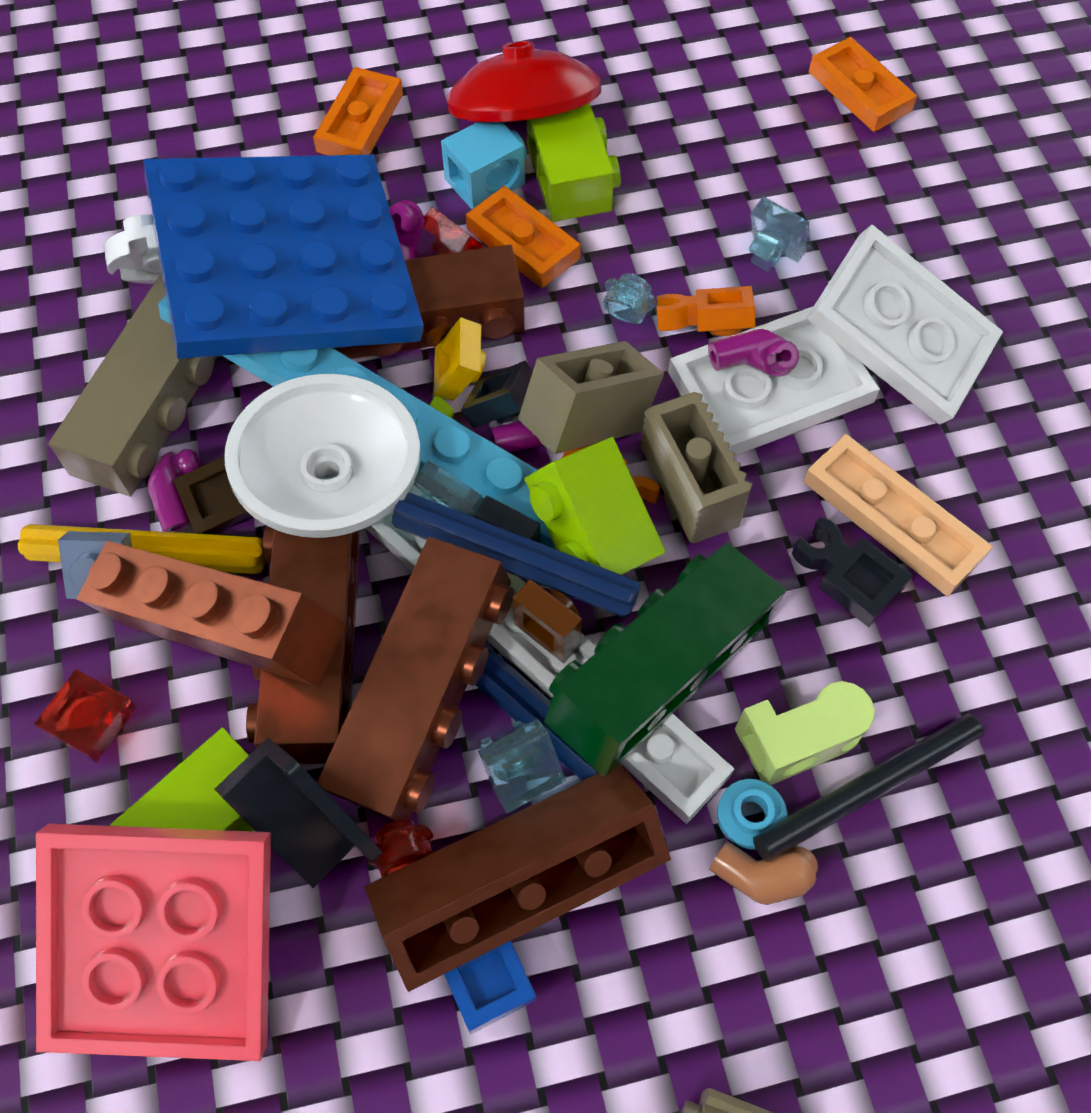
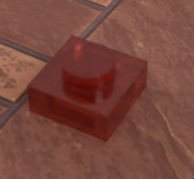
[424,206,486,255]
[34,669,137,763]

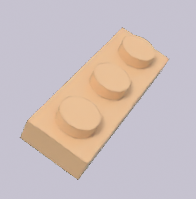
[803,434,993,597]

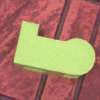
[735,681,875,785]

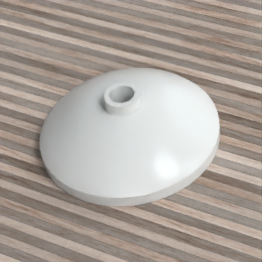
[225,374,420,538]

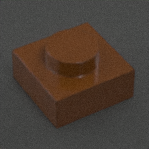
[512,579,582,664]

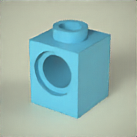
[441,122,527,209]

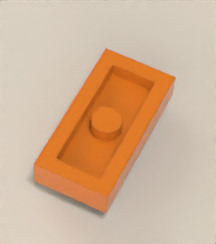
[809,36,917,132]
[313,67,403,155]
[466,185,581,289]

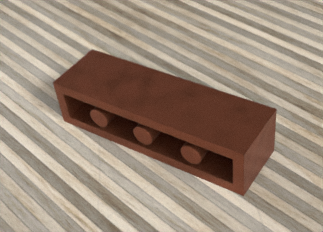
[333,244,525,359]
[246,526,360,764]
[317,536,514,825]
[77,540,347,688]
[364,764,671,992]

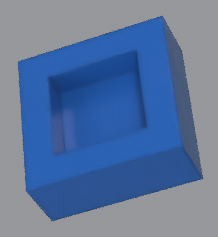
[444,941,537,1035]

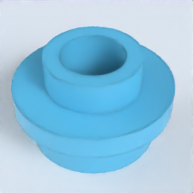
[717,779,787,849]

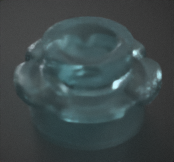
[602,273,656,324]

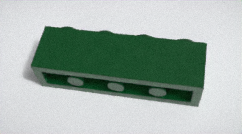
[544,542,787,778]

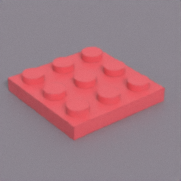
[36,824,271,1061]

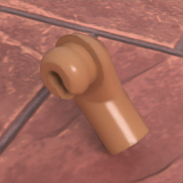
[709,841,818,905]

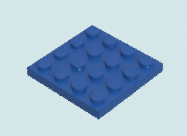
[144,154,424,359]

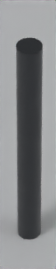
[753,714,984,862]

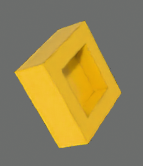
[433,317,486,401]

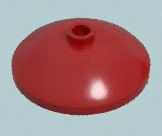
[446,41,601,122]

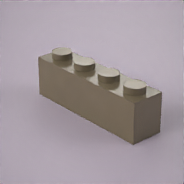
[48,272,217,497]

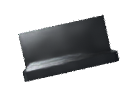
[214,738,383,888]

